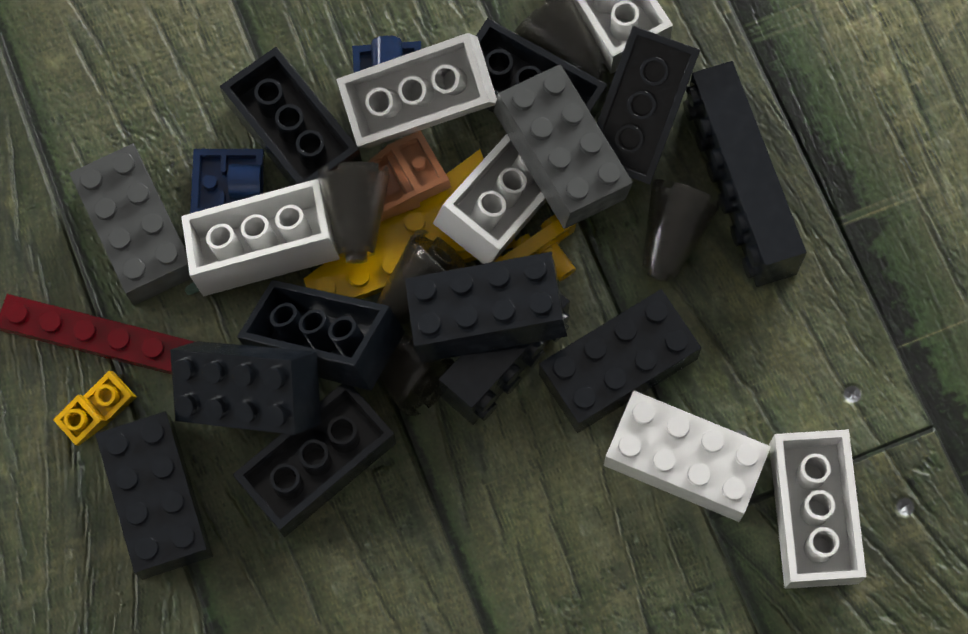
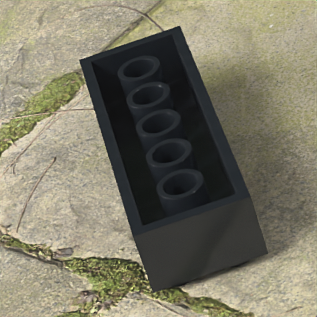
[683,61,807,287]

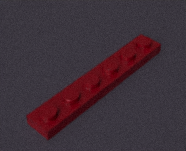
[0,294,195,375]

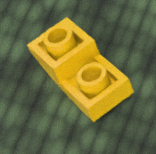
[53,370,137,446]

